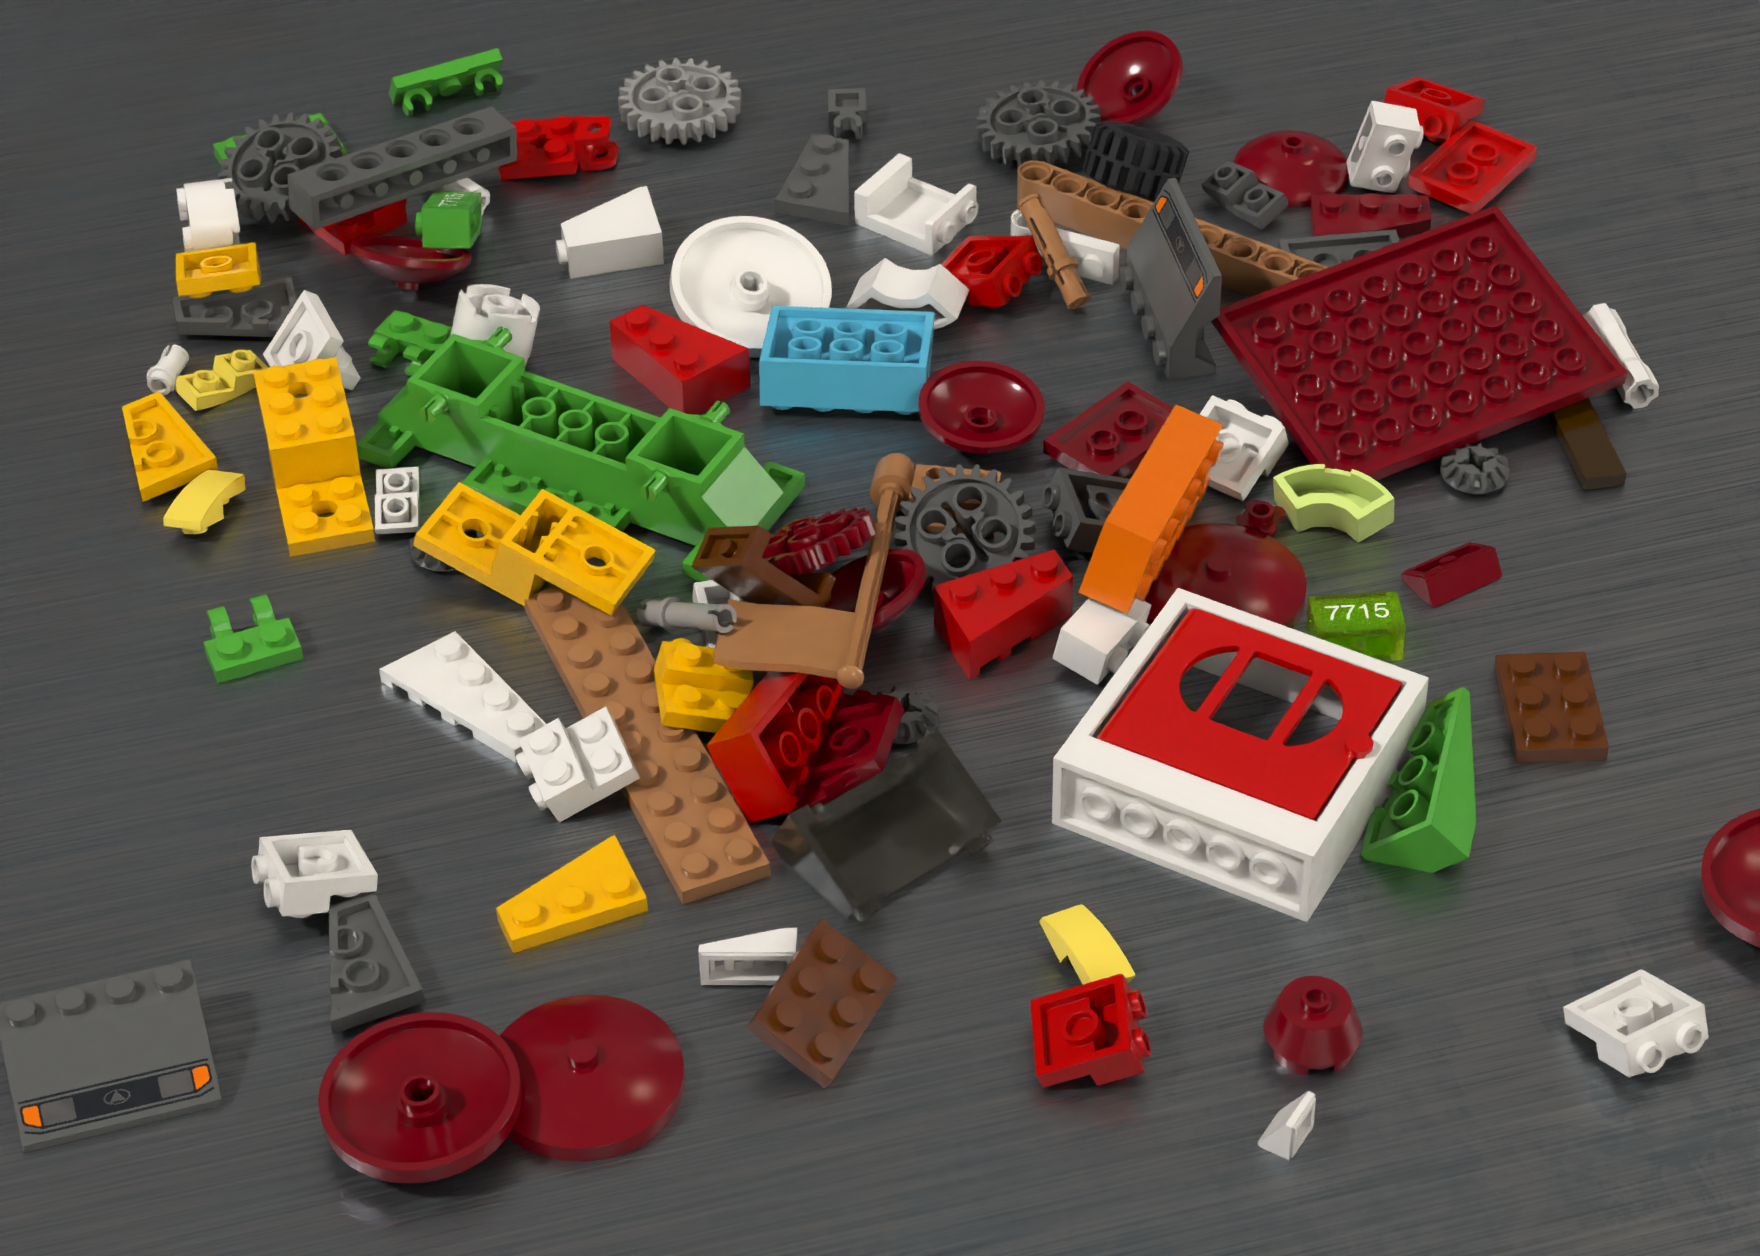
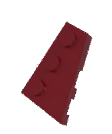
[1310,193,1431,238]

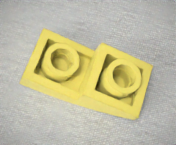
[175,350,269,411]
[163,470,246,534]
[1039,904,1136,985]

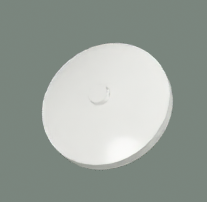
[670,216,832,358]

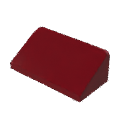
[1401,542,1502,607]

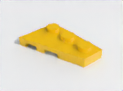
[122,391,218,503]
[496,834,648,953]

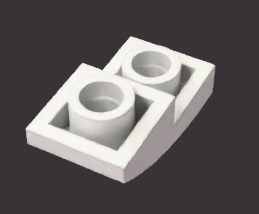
[375,467,420,534]

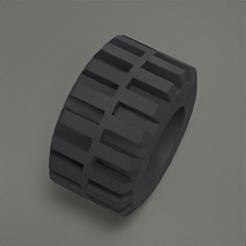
[1082,121,1189,199]

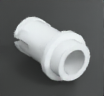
[146,344,189,395]

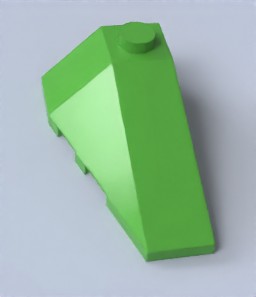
[1360,687,1476,873]

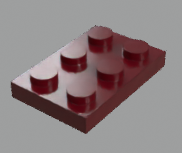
[1043,381,1173,478]

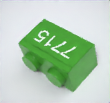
[415,191,482,249]

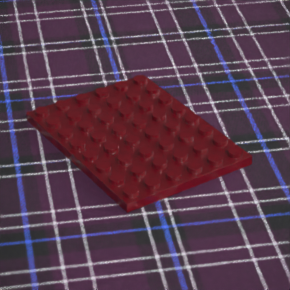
[1211,205,1627,481]

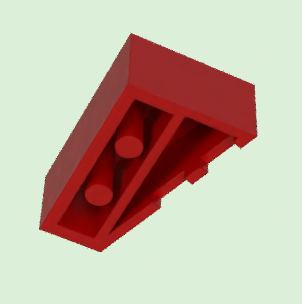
[609,305,751,415]
[933,549,1073,681]

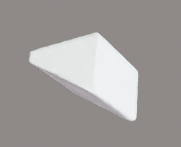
[1258,1091,1316,1160]

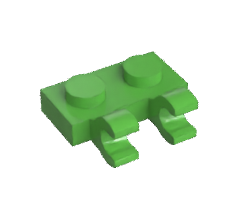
[368,310,452,376]
[203,594,303,684]

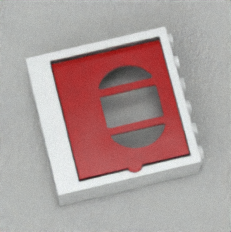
[1052,588,1429,922]

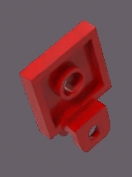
[498,116,619,180]

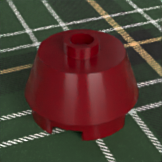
[1263,976,1363,1075]

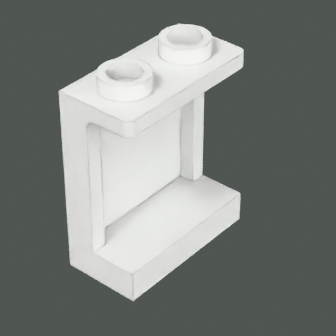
[854,153,979,256]

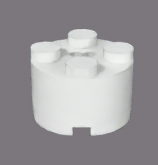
[176,178,242,252]
[450,284,540,367]

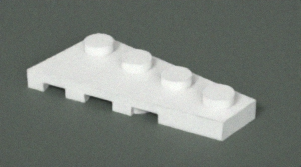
[379,631,546,763]

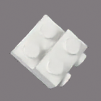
[1200,395,1289,501]
[515,706,640,823]
[251,830,378,918]
[1563,969,1709,1078]

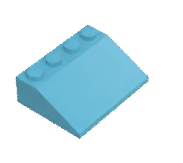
[759,306,935,415]

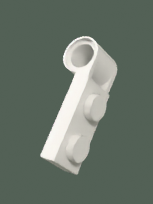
[1011,209,1120,285]

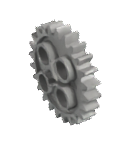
[618,58,741,145]

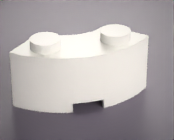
[847,258,969,330]

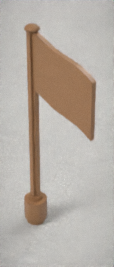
[713,453,916,689]

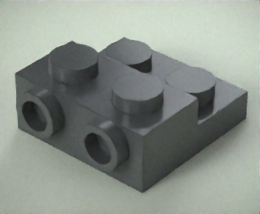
[1042,467,1130,553]

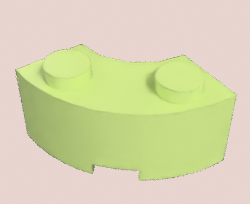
[1273,464,1395,543]

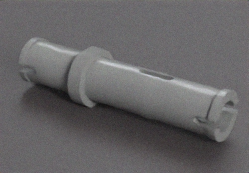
[637,597,737,633]

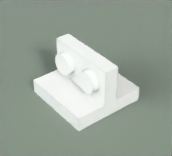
[263,290,361,398]

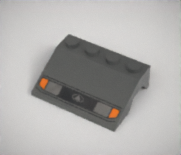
[1120,178,1222,380]
[0,959,223,1153]

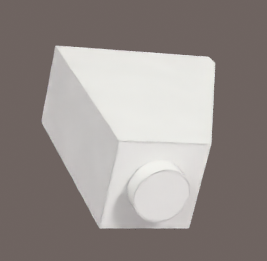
[556,186,664,279]

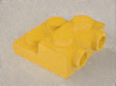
[176,242,261,298]
[654,638,754,733]

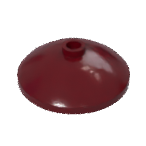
[1076,31,1183,125]
[1234,130,1349,208]
[350,236,471,290]
[918,361,1045,454]
[825,549,927,633]

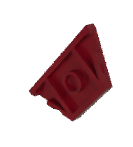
[788,689,904,819]

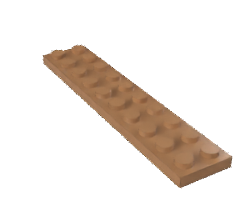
[524,586,771,905]

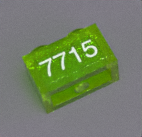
[1306,591,1406,661]

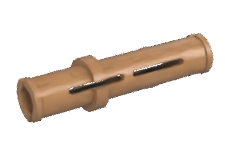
[1017,193,1091,309]

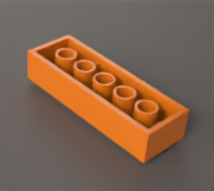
[1078,405,1224,614]

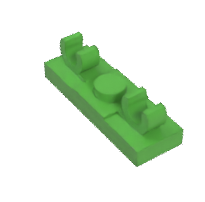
[389,48,503,117]

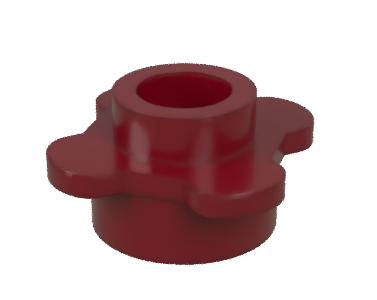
[1236,499,1286,537]

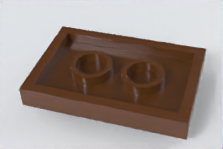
[1494,652,1609,763]
[746,919,898,1088]

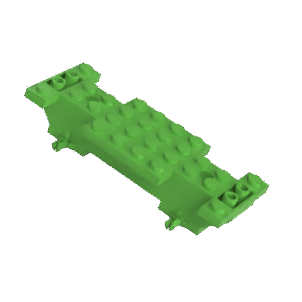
[356,327,805,582]

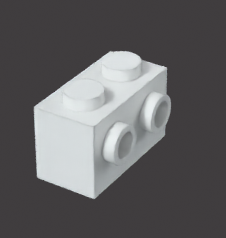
[1346,100,1423,194]
[1052,598,1151,685]

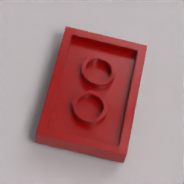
[1408,119,1537,214]

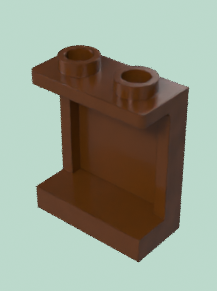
[691,525,836,608]

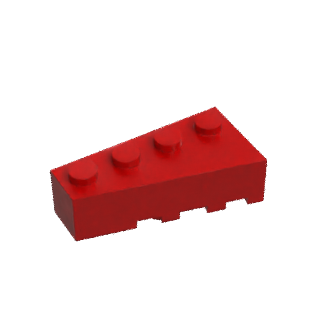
[706,671,843,823]

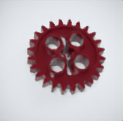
[762,507,876,576]

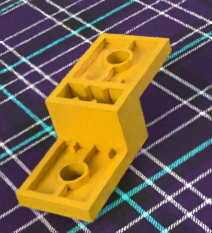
[253,357,376,557]
[413,482,656,616]

